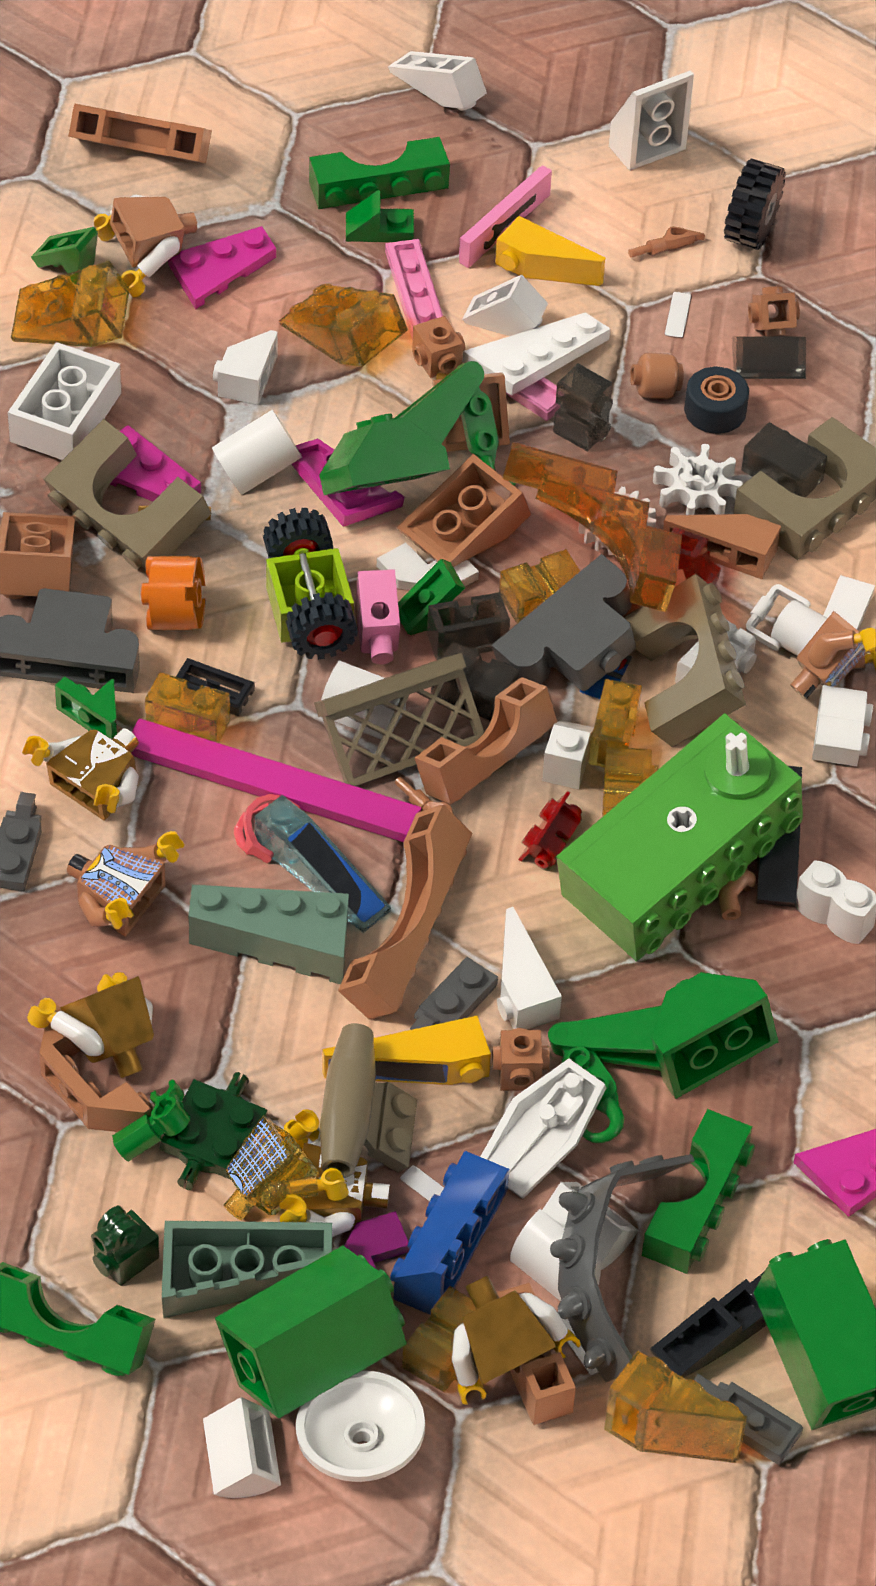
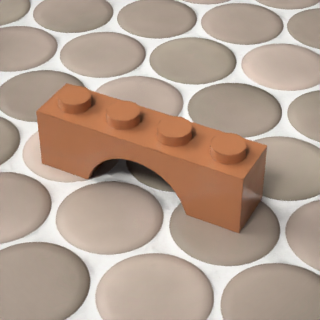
[68,103,212,164]
[415,677,557,805]

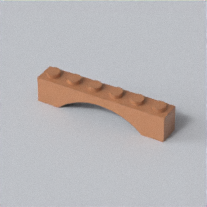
[338,804,473,1020]

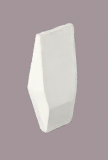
[480,1059,606,1199]

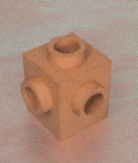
[748,286,800,336]
[412,316,466,378]
[492,1028,550,1091]

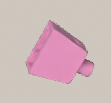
[355,569,400,664]

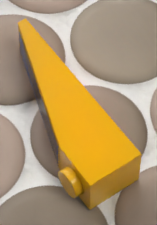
[322,1016,491,1085]

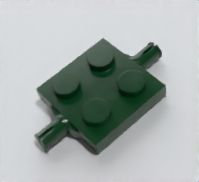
[159,1072,268,1190]

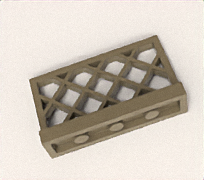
[314,653,484,786]

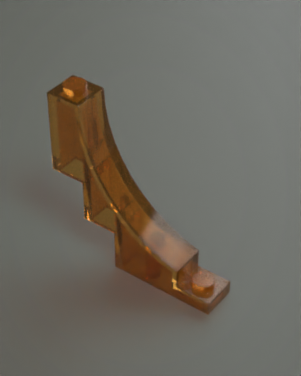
[502,442,682,612]

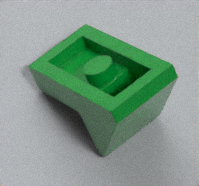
[346,190,414,242]
[31,227,98,284]
[398,559,465,635]
[55,677,117,740]

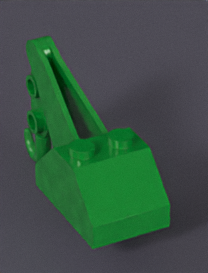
[319,361,521,496]
[548,972,779,1143]

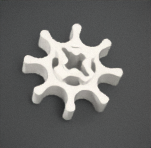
[653,444,743,515]

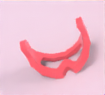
[234,794,300,863]

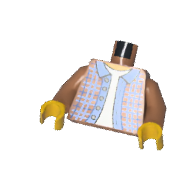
[790,611,876,699]
[67,831,185,937]

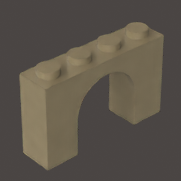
[734,417,876,560]
[44,419,212,570]
[624,574,746,747]

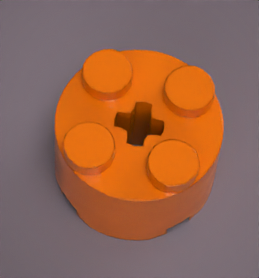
[141,556,206,630]

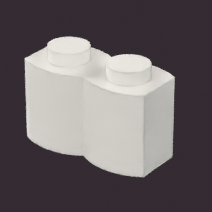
[812,685,873,766]
[795,860,876,944]

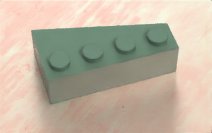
[188,884,349,984]
[162,1221,332,1318]

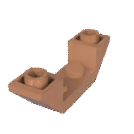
[39,1002,153,1132]

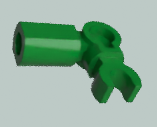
[112,1079,190,1162]

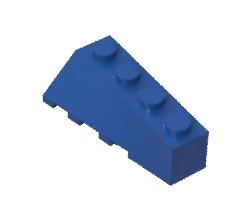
[390,1151,509,1318]

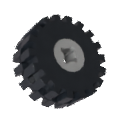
[724,158,786,250]

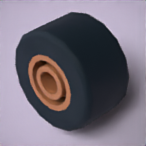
[684,366,750,434]

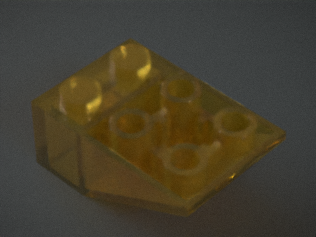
[11,261,130,347]
[279,284,408,367]
[604,1351,747,1463]

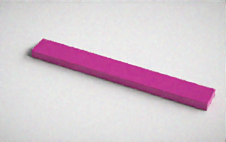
[131,718,421,842]

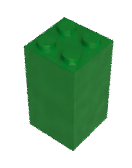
[753,1239,876,1431]
[215,1245,407,1419]

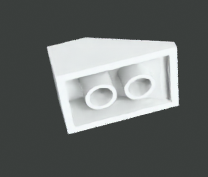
[609,70,694,171]

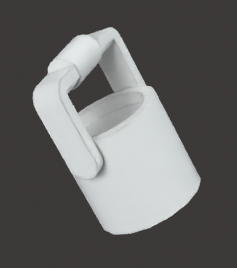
[746,584,827,656]

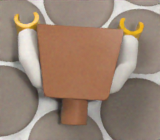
[94,194,197,297]

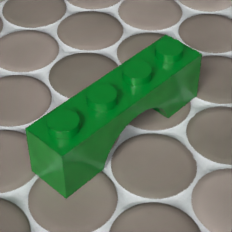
[309,137,450,209]
[641,1109,755,1274]
[0,1262,156,1376]

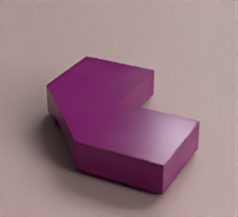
[344,1211,410,1269]

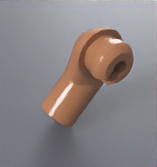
[718,869,756,920]

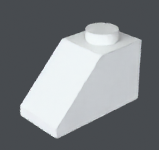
[462,275,548,336]
[213,330,278,405]
[542,720,597,789]

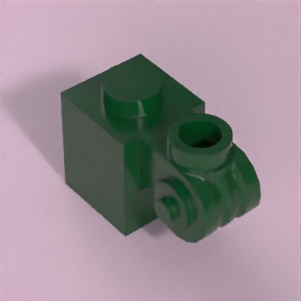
[91,1205,159,1286]

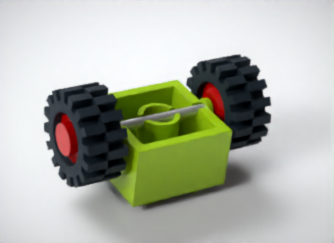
[263,507,358,660]

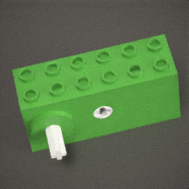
[556,713,803,962]

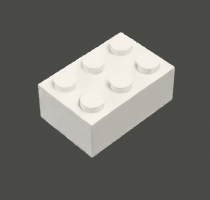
[8,342,121,460]

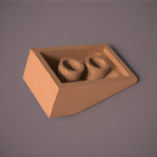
[397,454,531,567]
[0,512,75,599]

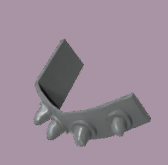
[550,1154,695,1382]

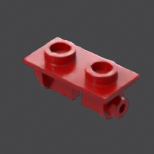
[518,791,582,869]

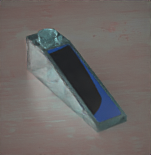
[255,795,391,933]

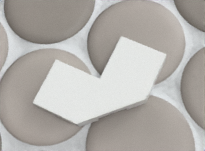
[376,542,479,590]

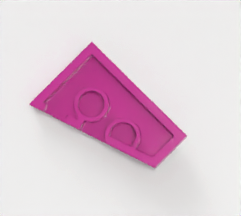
[291,438,405,527]
[793,1129,876,1217]

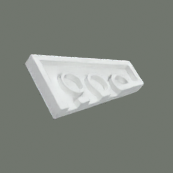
[462,312,610,396]

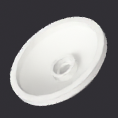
[296,1371,425,1482]

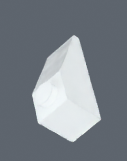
[388,51,487,111]
[497,907,562,1030]

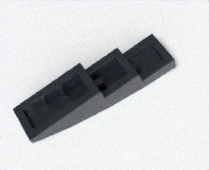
[756,766,802,907]
[650,1271,767,1381]

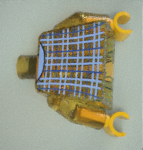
[224,1116,349,1221]

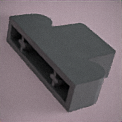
[492,554,636,691]
[0,588,140,693]

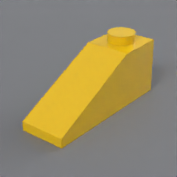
[495,216,606,286]

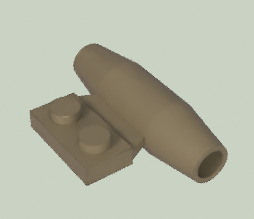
[320,1023,417,1178]

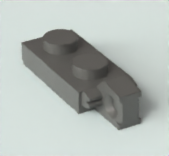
[0,792,42,891]
[410,957,498,1030]
[686,1374,803,1465]

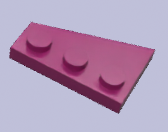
[168,226,276,310]
[110,425,201,502]

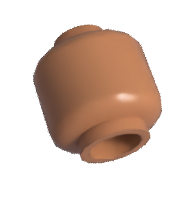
[630,352,684,399]

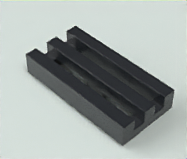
[171,658,255,717]

